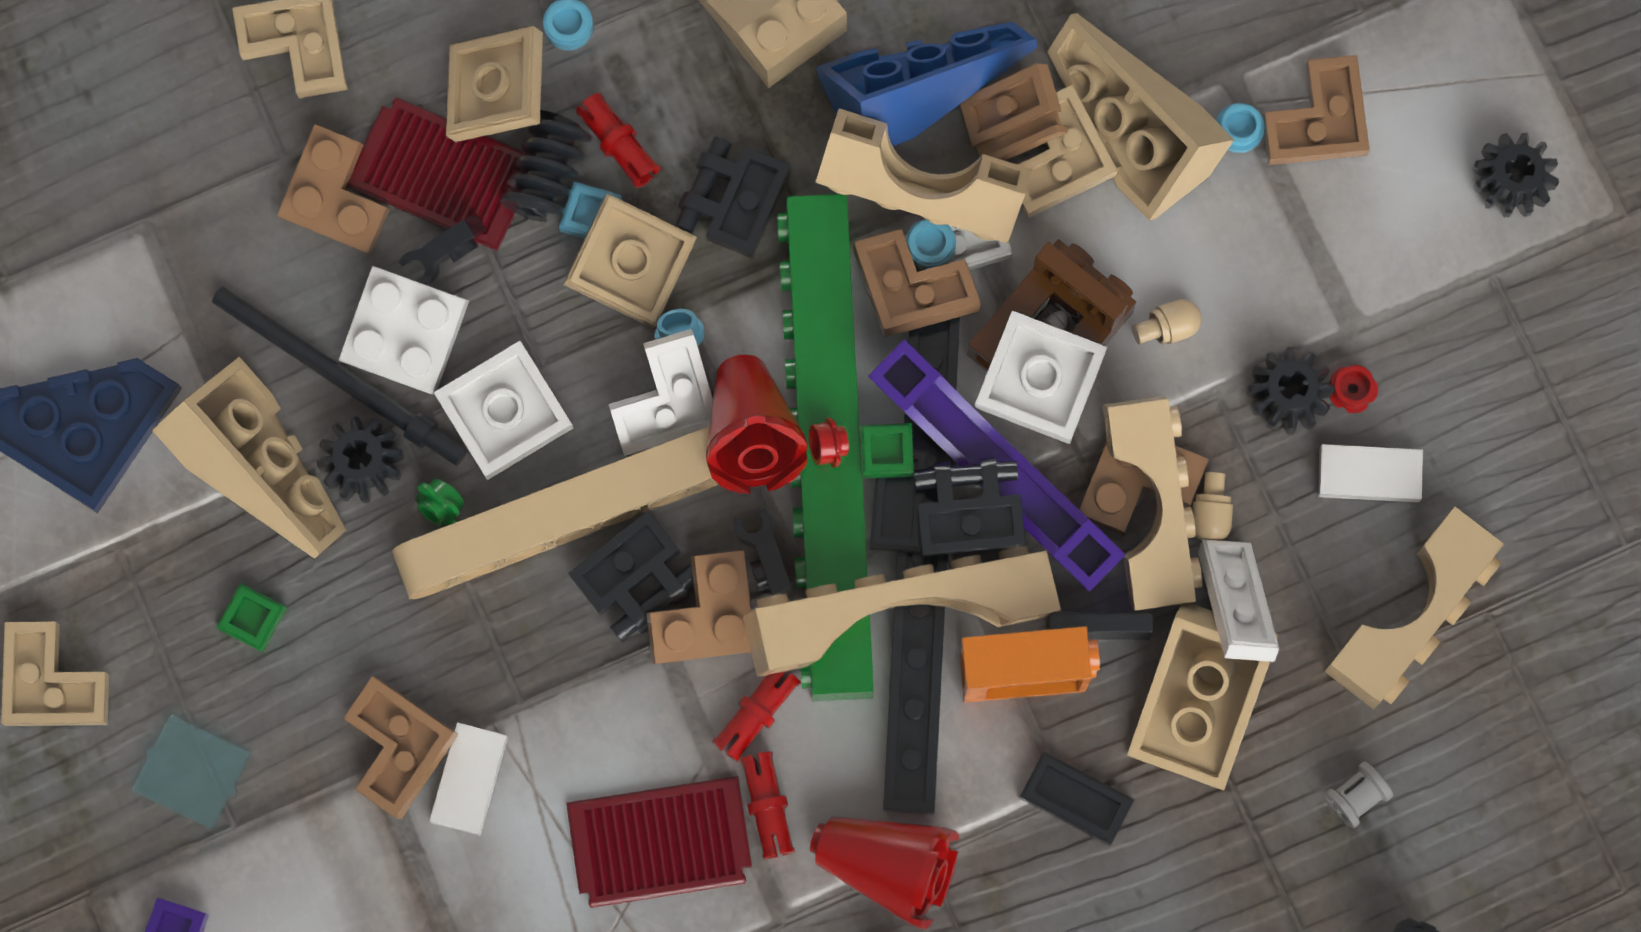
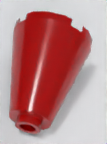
[706,354,807,494]
[810,816,959,930]

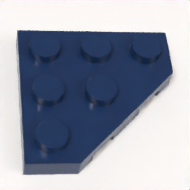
[0,358,182,514]

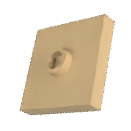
[446,26,543,142]
[563,193,697,328]

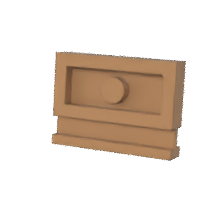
[960,63,1068,161]

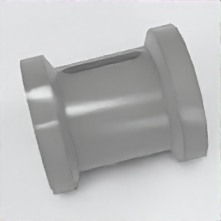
[1324,761,1393,829]

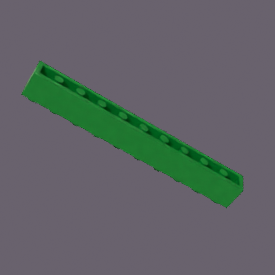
[777,194,874,702]

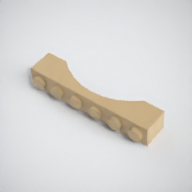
[743,546,1061,677]

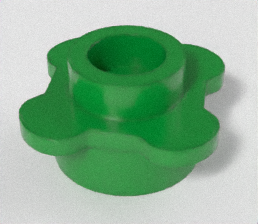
[415,479,464,526]

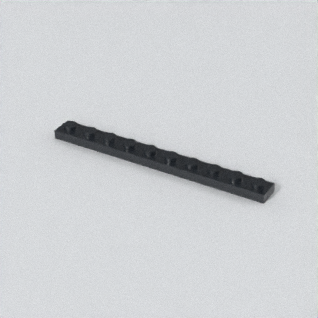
[883,317,960,815]

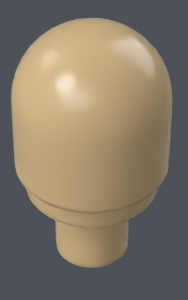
[1132,299,1202,344]
[1192,472,1233,541]

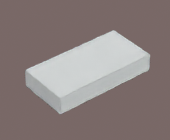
[1318,444,1423,503]
[429,723,508,836]

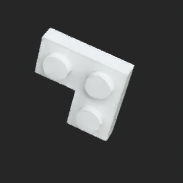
[609,329,713,456]

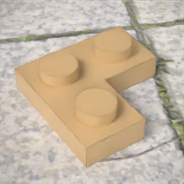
[232,0,348,98]
[1018,85,1118,219]
[1,622,109,726]

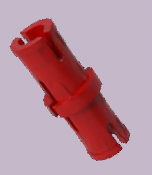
[576,93,661,188]
[712,671,801,762]
[740,751,795,860]

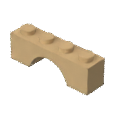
[815,108,1031,244]
[1102,396,1202,611]
[1325,507,1504,709]

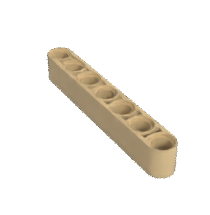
[392,427,719,599]

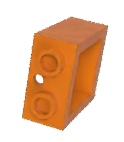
[959,626,1100,703]

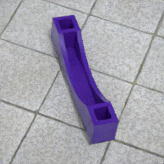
[868,339,1125,592]

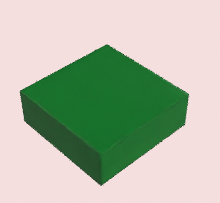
[861,423,914,478]
[216,583,287,653]

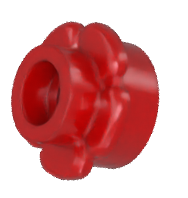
[1329,365,1378,414]
[808,417,849,468]

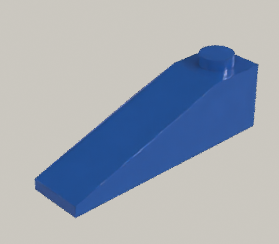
[816,22,1037,148]

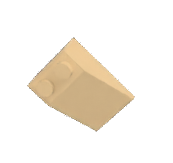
[699,0,847,89]
[1127,603,1279,791]

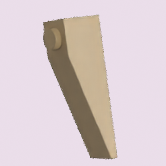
[1047,13,1234,221]
[152,357,347,559]

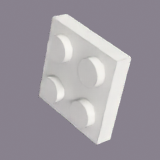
[339,266,469,395]
[974,311,1107,444]
[434,341,573,480]

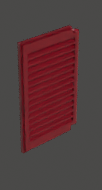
[347,97,527,251]
[566,776,752,908]

